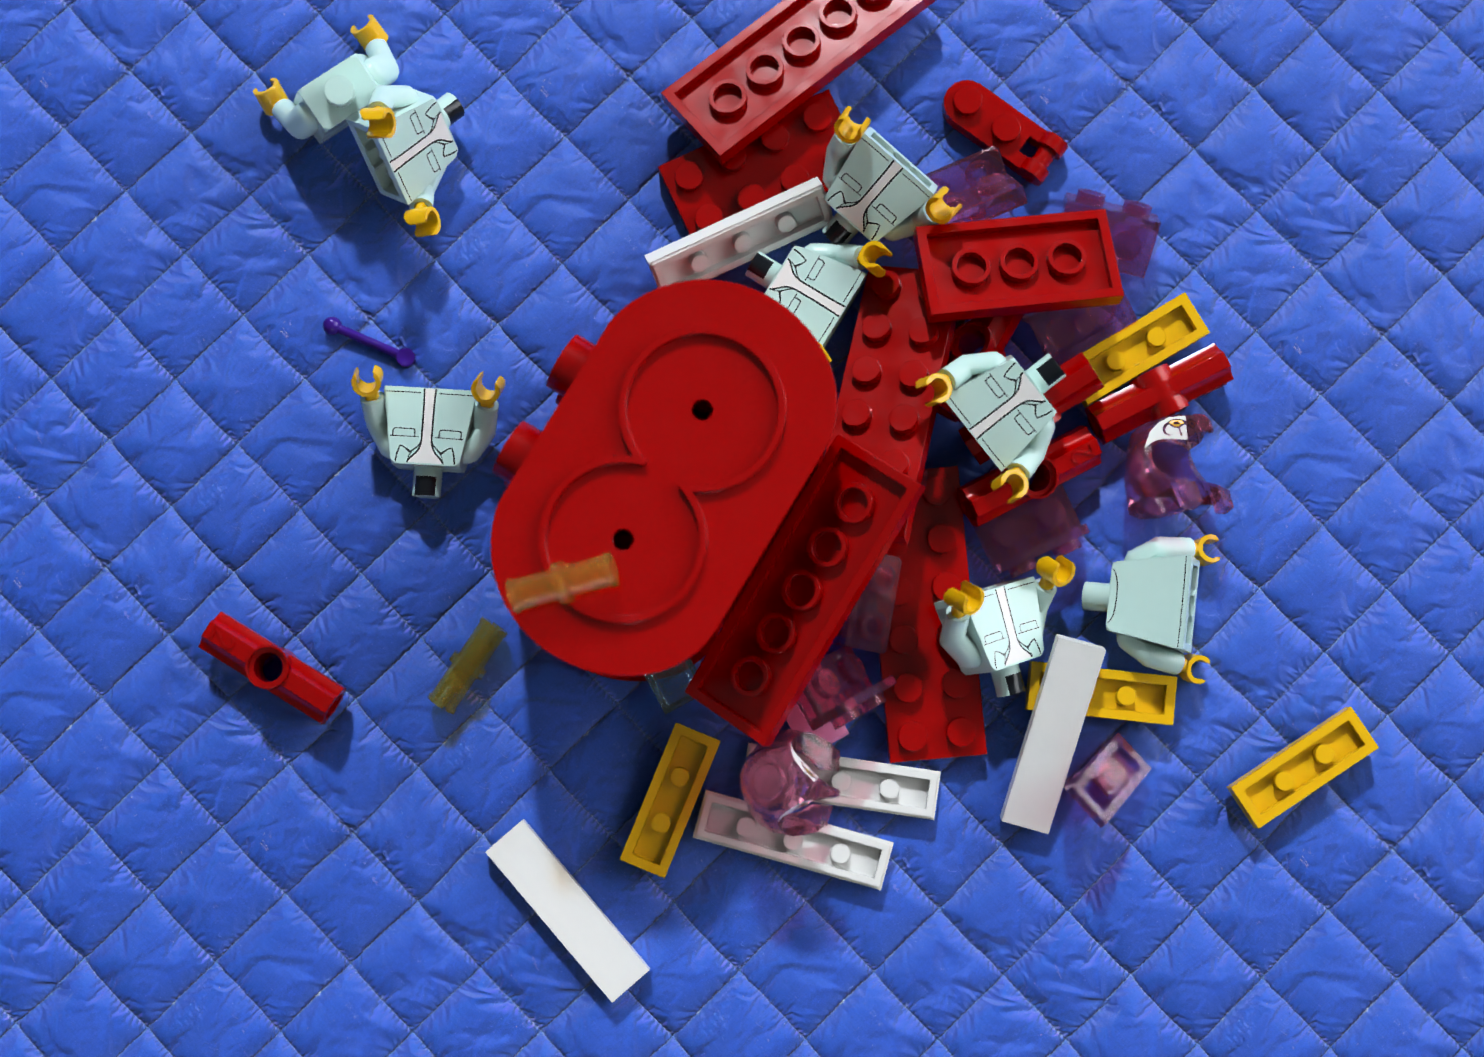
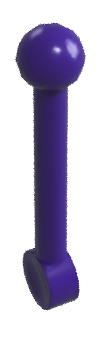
[323,316,416,368]

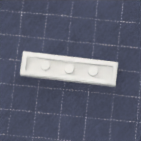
[644,177,833,288]
[1000,634,1106,834]
[741,743,941,820]
[693,790,894,890]
[485,819,650,1003]

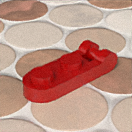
[942,80,1068,186]

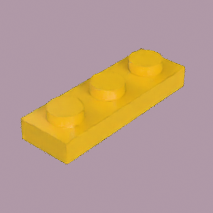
[1081,292,1210,408]
[1025,661,1177,725]
[1226,707,1379,829]
[619,723,721,878]

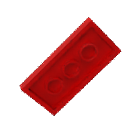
[658,89,841,235]
[913,209,1124,323]

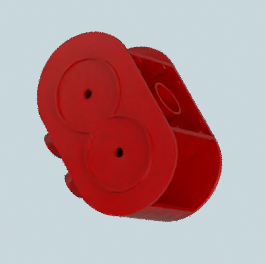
[491,279,837,682]

